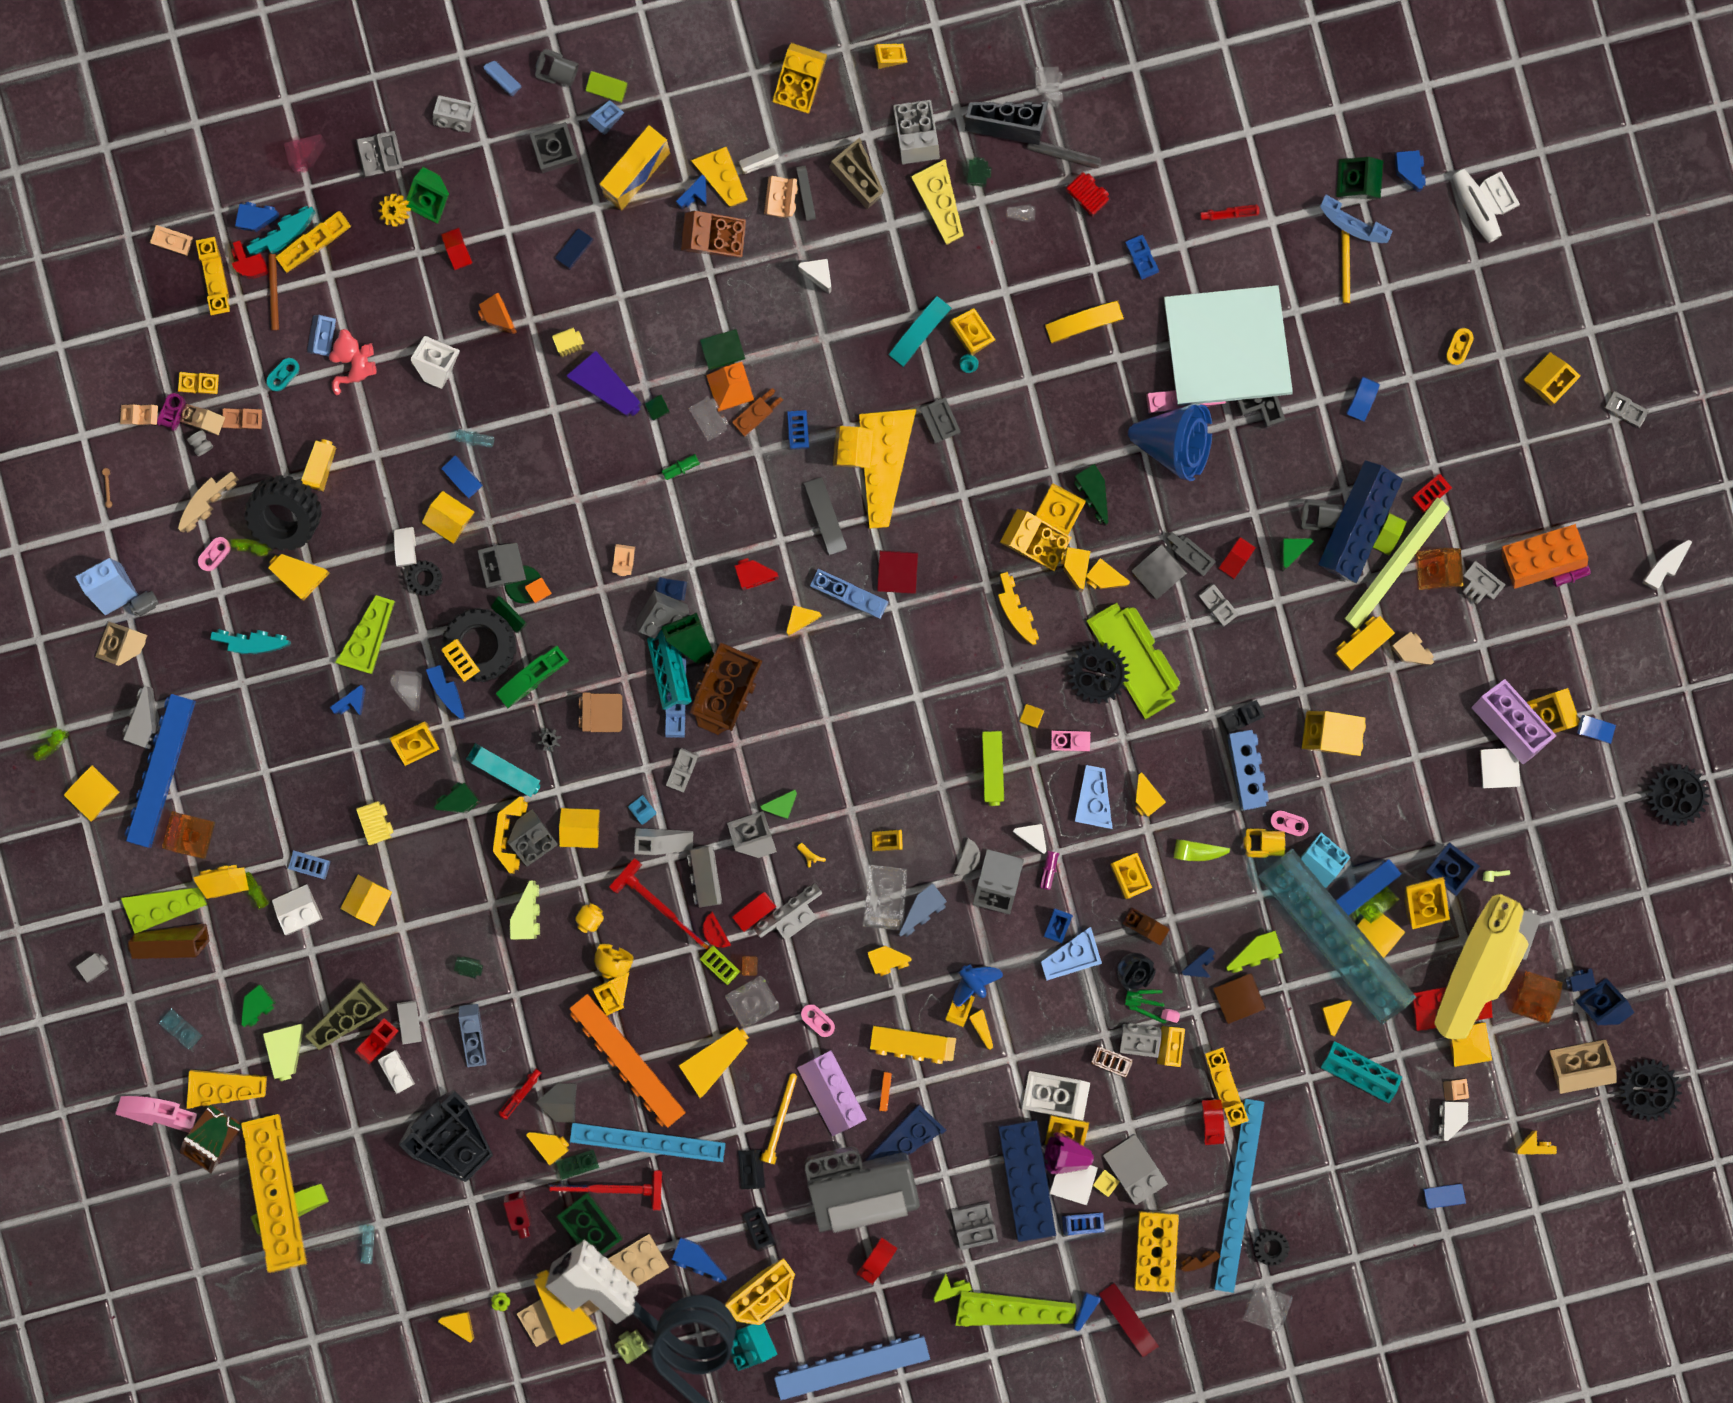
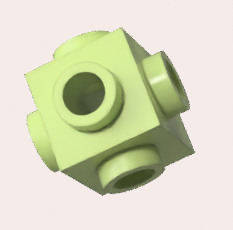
[614,1329,650,1364]

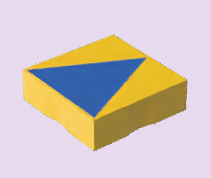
[600,125,670,211]

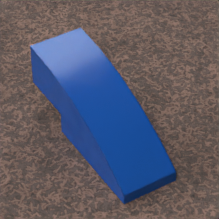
[426,665,466,720]

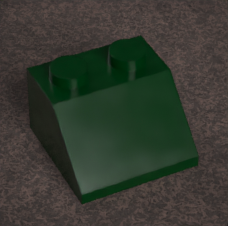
[1337,157,1383,199]

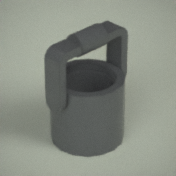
[535,49,579,87]
[1300,499,1342,530]

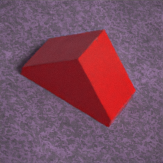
[441,228,473,270]
[1218,537,1256,579]

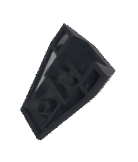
[399,1090,493,1182]

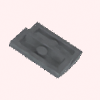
[355,131,404,178]
[1132,544,1187,600]
[951,1201,998,1250]

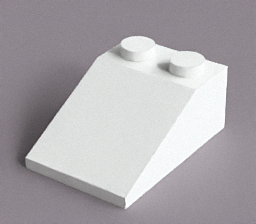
[1022,1071,1090,1121]

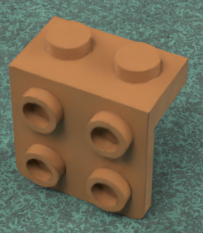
[579,693,622,732]

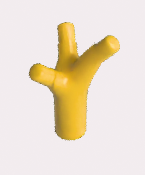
[797,843,826,867]

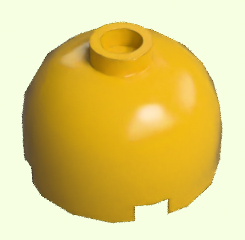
[594,944,634,979]

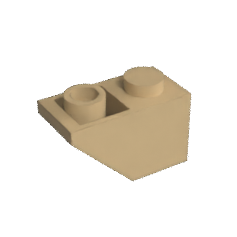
[180,404,225,435]
[1391,632,1434,666]

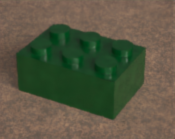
[557,1192,624,1255]

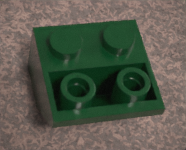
[434,782,482,814]

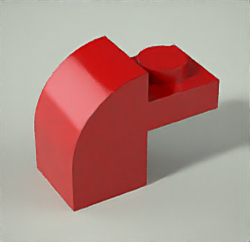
[231,240,269,279]
[355,1018,399,1064]
[1202,1099,1225,1145]
[857,1237,897,1285]

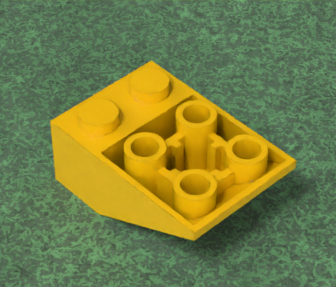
[773,43,827,113]
[1000,509,1072,571]

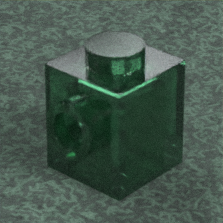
[967,157,992,187]

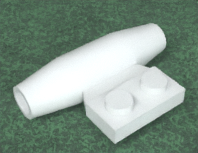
[1452,169,1520,243]

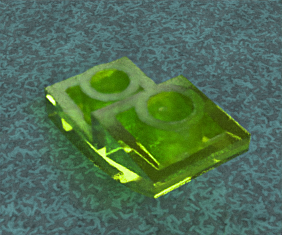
[231,539,273,557]
[33,729,70,761]
[1358,886,1399,923]

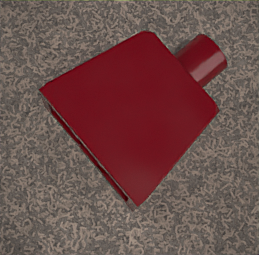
[504,1190,531,1239]

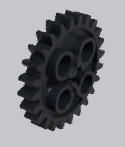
[1068,642,1130,704]
[1646,764,1710,826]
[1618,1059,1682,1122]

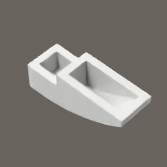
[1642,540,1692,590]

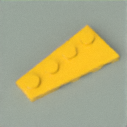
[187,1070,267,1109]

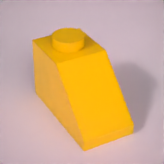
[1086,558,1130,589]
[1135,772,1166,817]
[526,1132,569,1165]

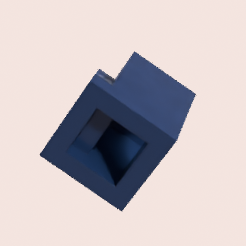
[1565,968,1596,992]

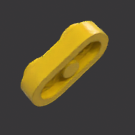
[1446,328,1473,366]

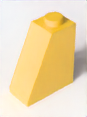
[301,439,336,492]
[268,554,330,601]

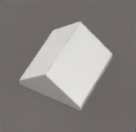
[798,259,832,294]

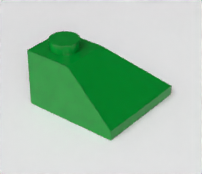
[406,167,449,224]

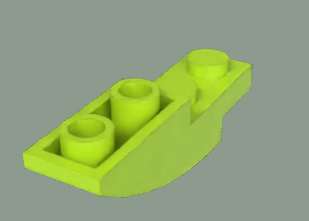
[251,1184,329,1234]

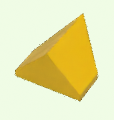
[593,973,629,1016]

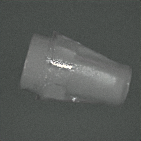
[1007,204,1035,223]

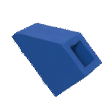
[1395,151,1426,192]
[235,202,279,232]

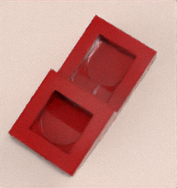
[732,892,776,932]

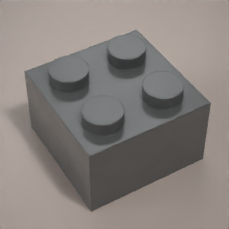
[529,122,579,173]

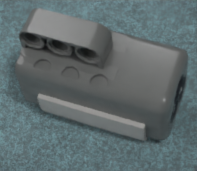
[805,1146,920,1233]

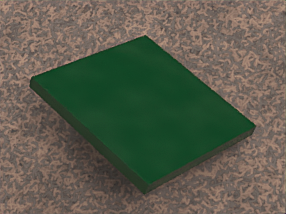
[700,329,746,370]

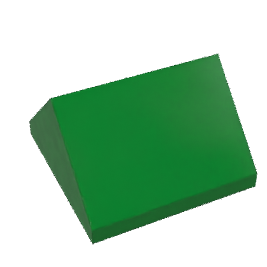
[1280,539,1314,571]

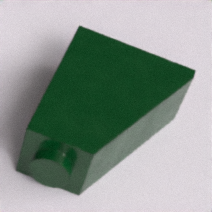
[661,613,715,664]

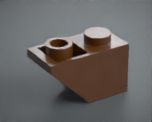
[1122,908,1170,946]

